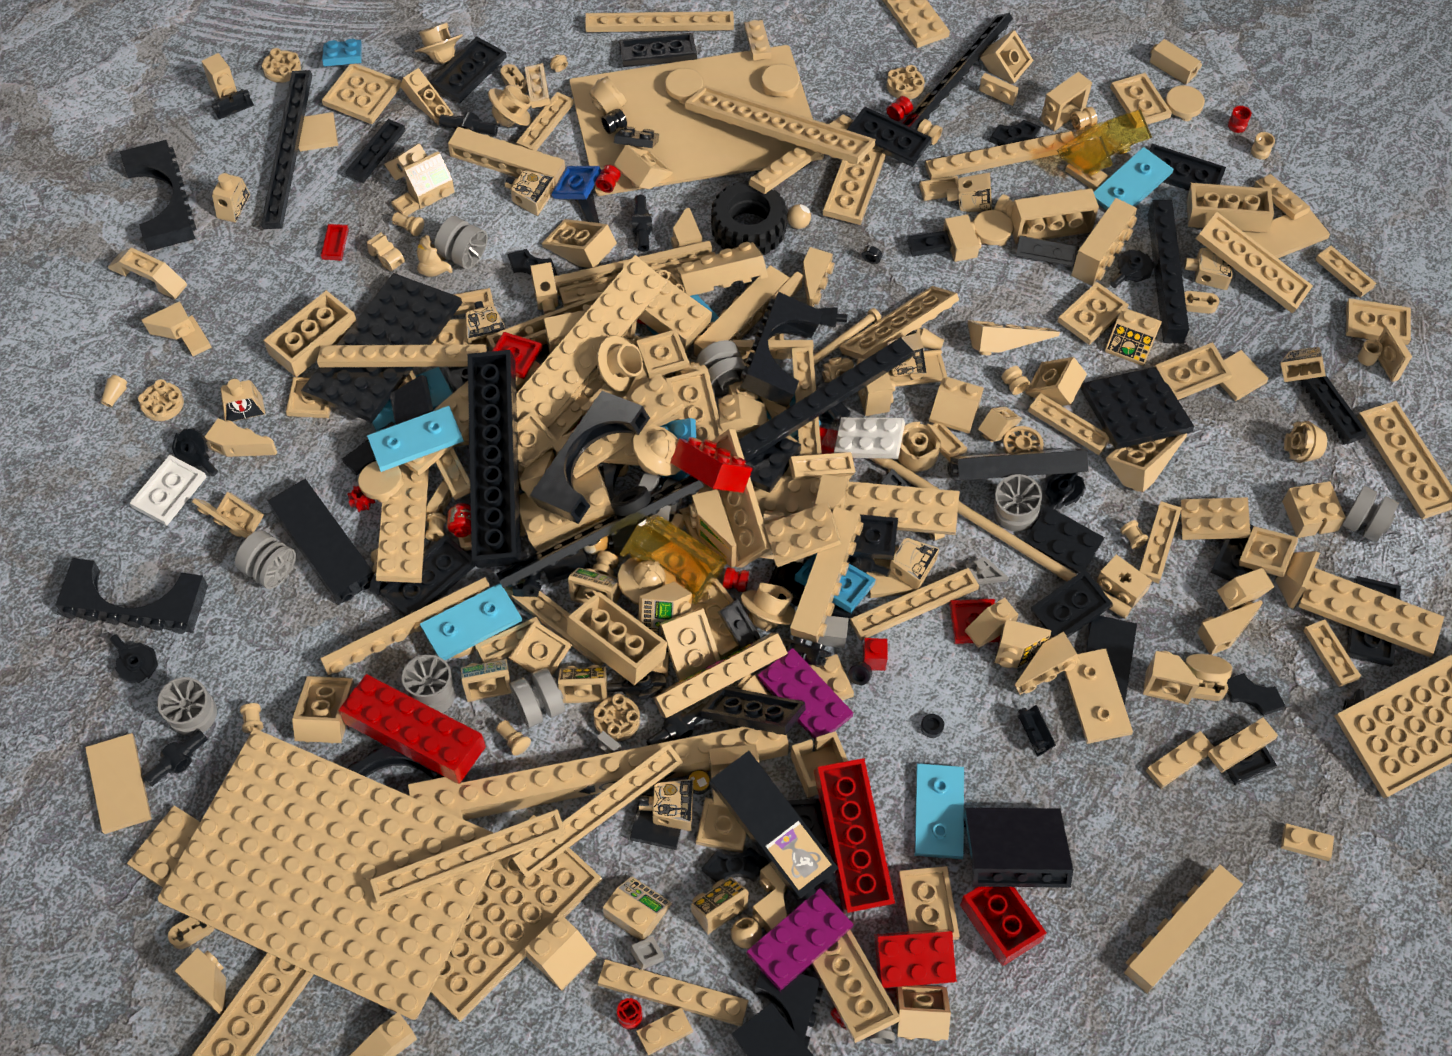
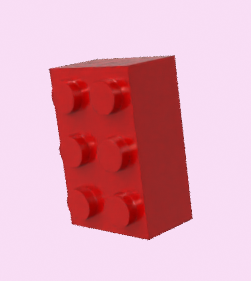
[670,437,753,493]
[960,887,1047,967]
[874,929,957,988]

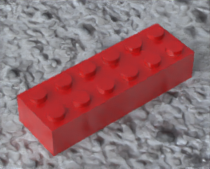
[338,674,486,784]
[813,758,895,914]

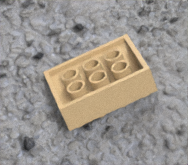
[519,466,615,552]

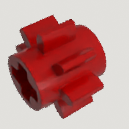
[347,486,375,512]

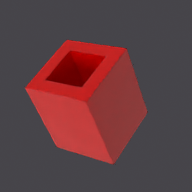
[863,638,888,671]

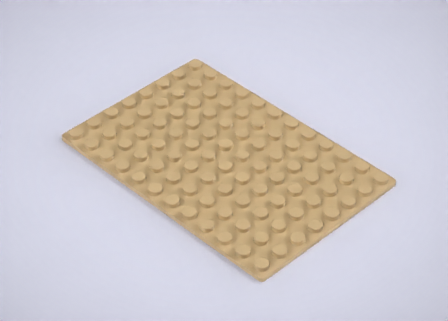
[570,45,824,196]
[158,729,496,1020]

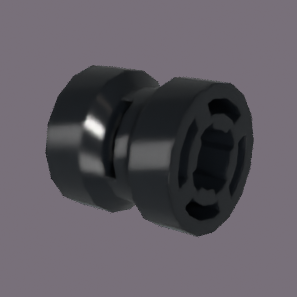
[601,109,627,134]

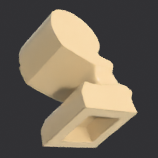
[367,232,405,271]

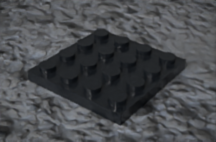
[1080,367,1195,449]

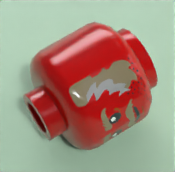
[447,503,471,538]

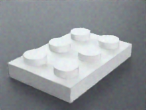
[834,417,905,459]
[130,455,206,526]

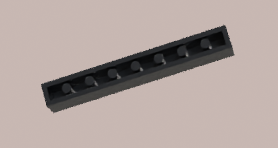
[1147,200,1189,344]

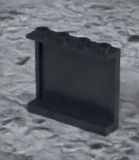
[964,807,1074,888]

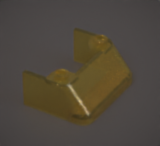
[1057,109,1152,176]
[620,515,727,604]

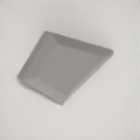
[965,557,1009,584]

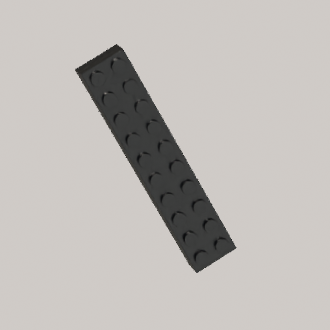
[467,350,521,568]

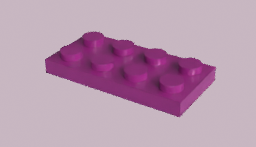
[758,648,854,741]
[746,889,854,991]

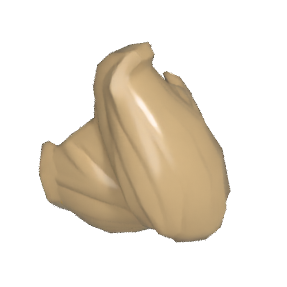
[417,235,453,277]

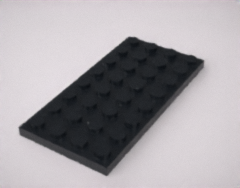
[301,273,463,423]

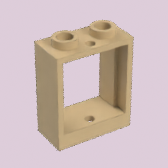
[1040,72,1092,131]

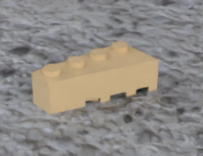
[677,242,768,296]

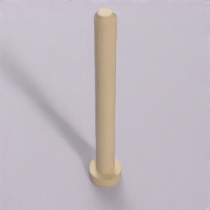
[813,308,881,365]

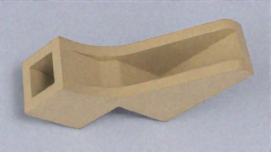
[752,864,787,933]

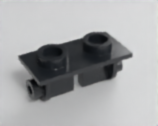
[211,89,254,119]
[783,636,832,667]
[1018,705,1056,757]

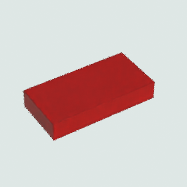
[321,224,349,261]

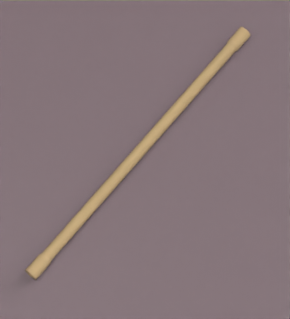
[869,458,1132,619]

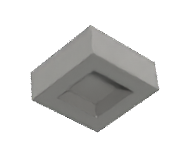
[597,731,621,755]
[630,936,665,970]

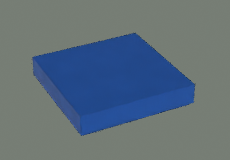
[552,166,602,199]

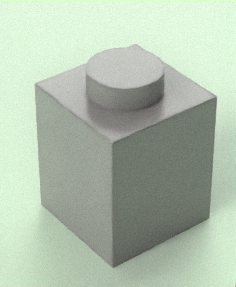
[818,616,849,648]

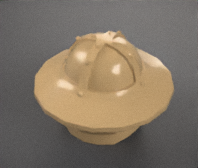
[414,23,463,64]
[488,85,532,127]
[597,336,643,392]
[632,425,681,476]
[617,556,676,605]
[741,583,796,631]

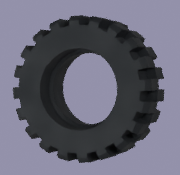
[711,181,787,255]

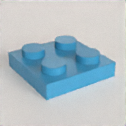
[322,39,362,66]

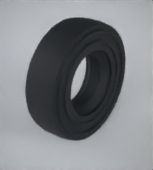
[611,486,651,516]

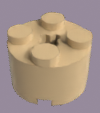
[898,422,941,473]

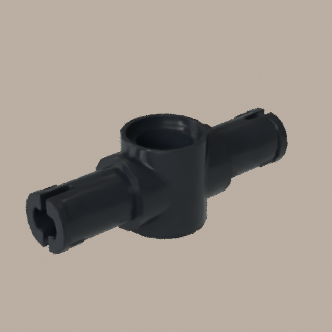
[439,112,498,136]
[631,195,652,252]
[646,703,705,746]
[143,729,209,787]

